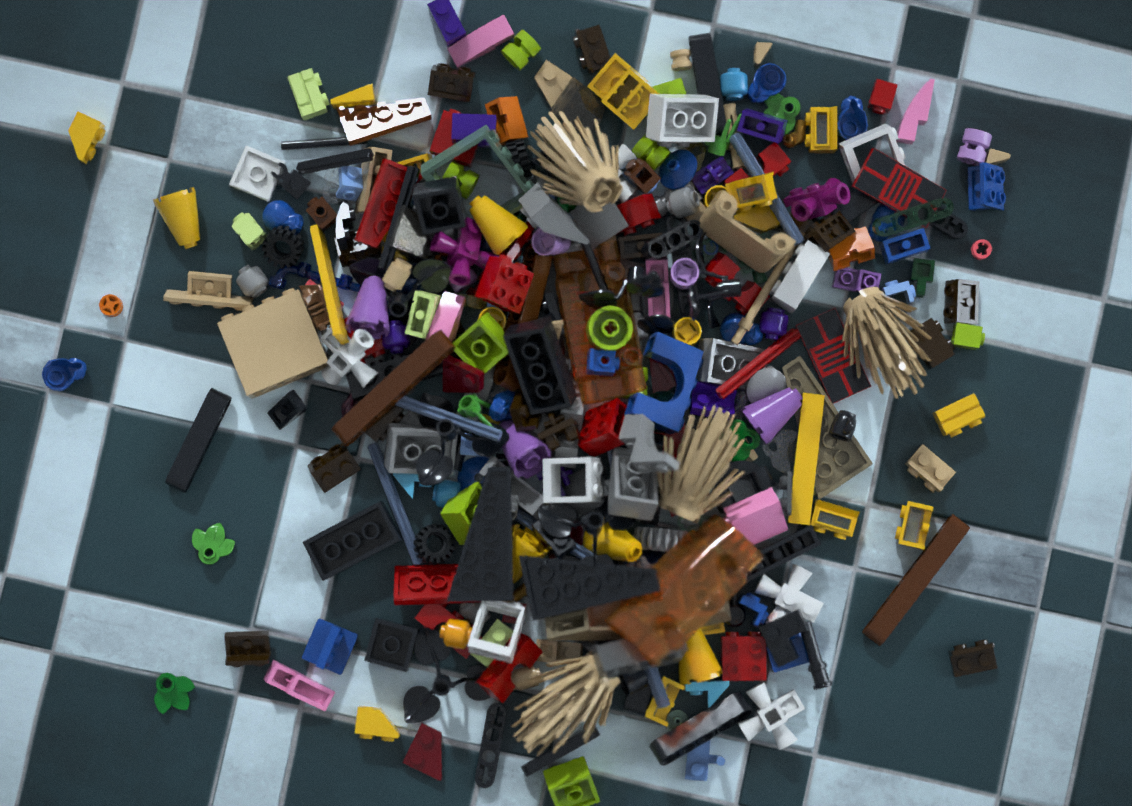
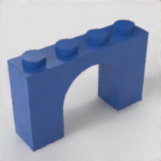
[624,332,704,435]

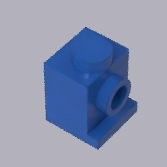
[586,348,620,376]

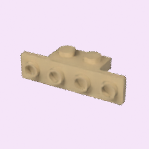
[163,271,253,311]

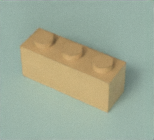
[355,147,392,214]

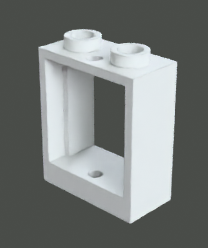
[838,124,906,183]
[543,457,603,503]
[467,601,526,664]

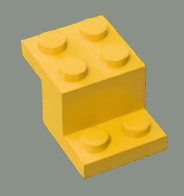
[587,53,660,130]

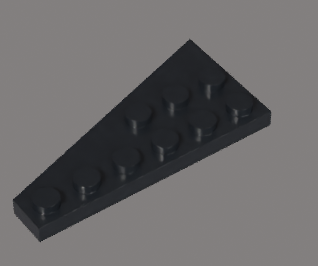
[446,467,513,602]
[519,556,662,621]

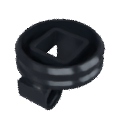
[712,461,776,514]

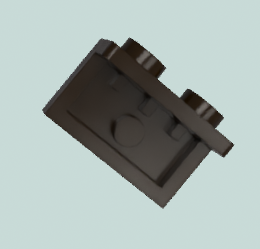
[307,443,361,493]
[224,630,271,667]

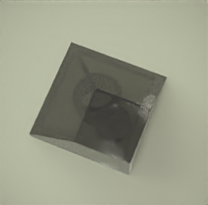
[548,77,606,138]
[389,205,437,262]

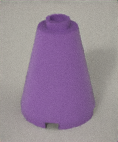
[345,276,390,339]
[740,387,803,444]
[499,420,551,478]

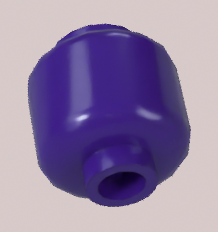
[759,308,789,340]
[381,320,410,354]

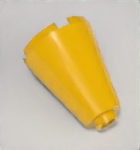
[153,187,200,249]
[469,195,528,256]
[583,522,642,562]
[512,524,550,584]
[679,627,723,685]

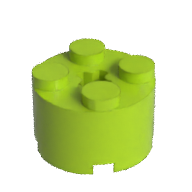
[586,306,633,351]

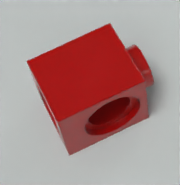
[867,79,898,115]

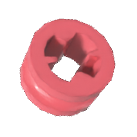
[971,239,992,260]

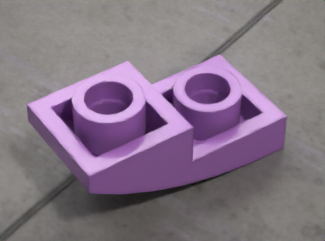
[832,267,881,293]

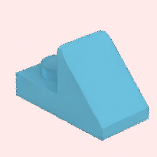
[393,473,432,499]
[684,680,729,708]

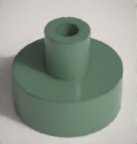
[666,709,688,730]

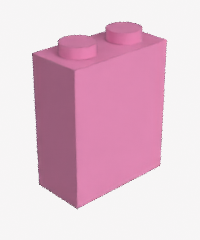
[723,487,788,551]

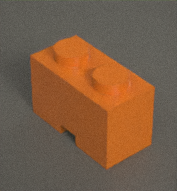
[485,96,528,145]
[827,226,875,271]

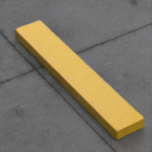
[310,224,349,345]
[787,393,825,525]

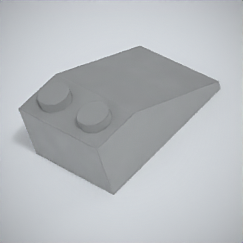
[518,183,590,244]
[696,338,766,390]
[384,423,458,475]
[608,447,659,521]

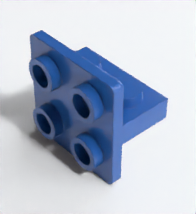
[968,162,1006,211]
[302,618,358,675]

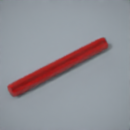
[715,328,801,399]

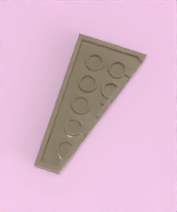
[781,356,873,500]

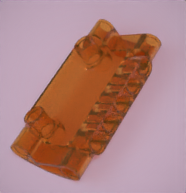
[552,241,647,405]
[605,514,764,667]

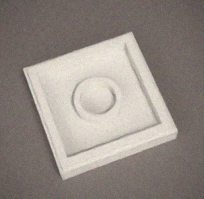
[229,146,286,202]

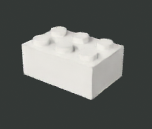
[646,94,719,142]
[769,240,830,314]

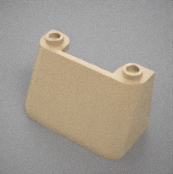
[699,190,796,273]

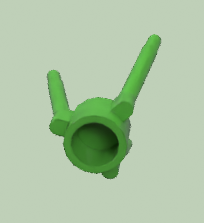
[705,114,741,156]
[457,394,493,433]

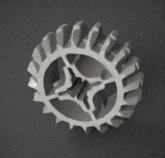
[632,527,691,553]

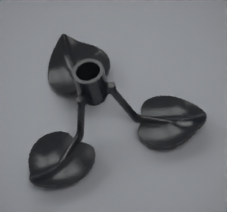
[689,232,741,329]
[349,257,451,348]
[579,266,674,334]
[416,392,509,486]
[537,499,636,565]
[403,627,490,723]

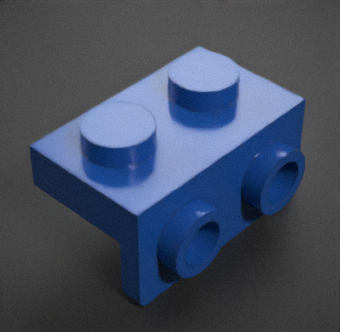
[737,593,769,627]

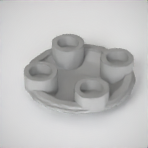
[745,366,787,403]

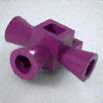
[783,178,850,221]
[430,217,499,286]

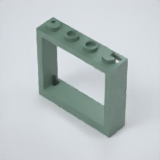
[421,125,534,218]

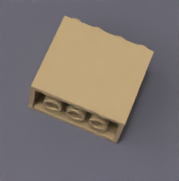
[217,288,330,399]

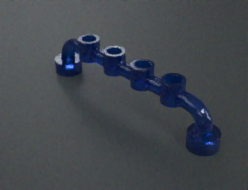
[268,262,390,317]

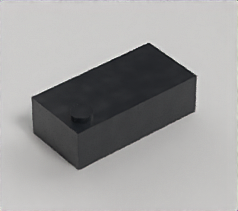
[503,317,577,415]
[303,501,403,581]

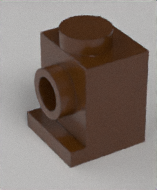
[624,158,661,194]
[306,197,337,232]

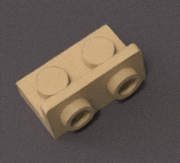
[905,444,956,492]

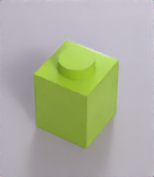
[951,323,985,350]

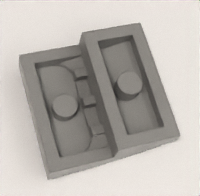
[570,202,629,249]

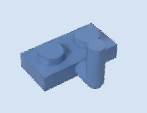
[685,740,725,781]

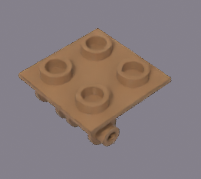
[299,284,331,331]

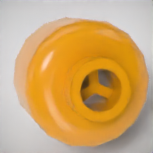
[440,619,473,649]

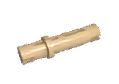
[723,103,746,170]

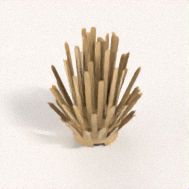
[528,111,623,212]
[842,287,931,399]
[656,405,745,523]
[512,650,621,756]

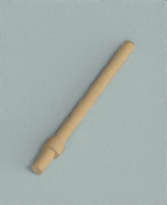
[731,230,805,345]

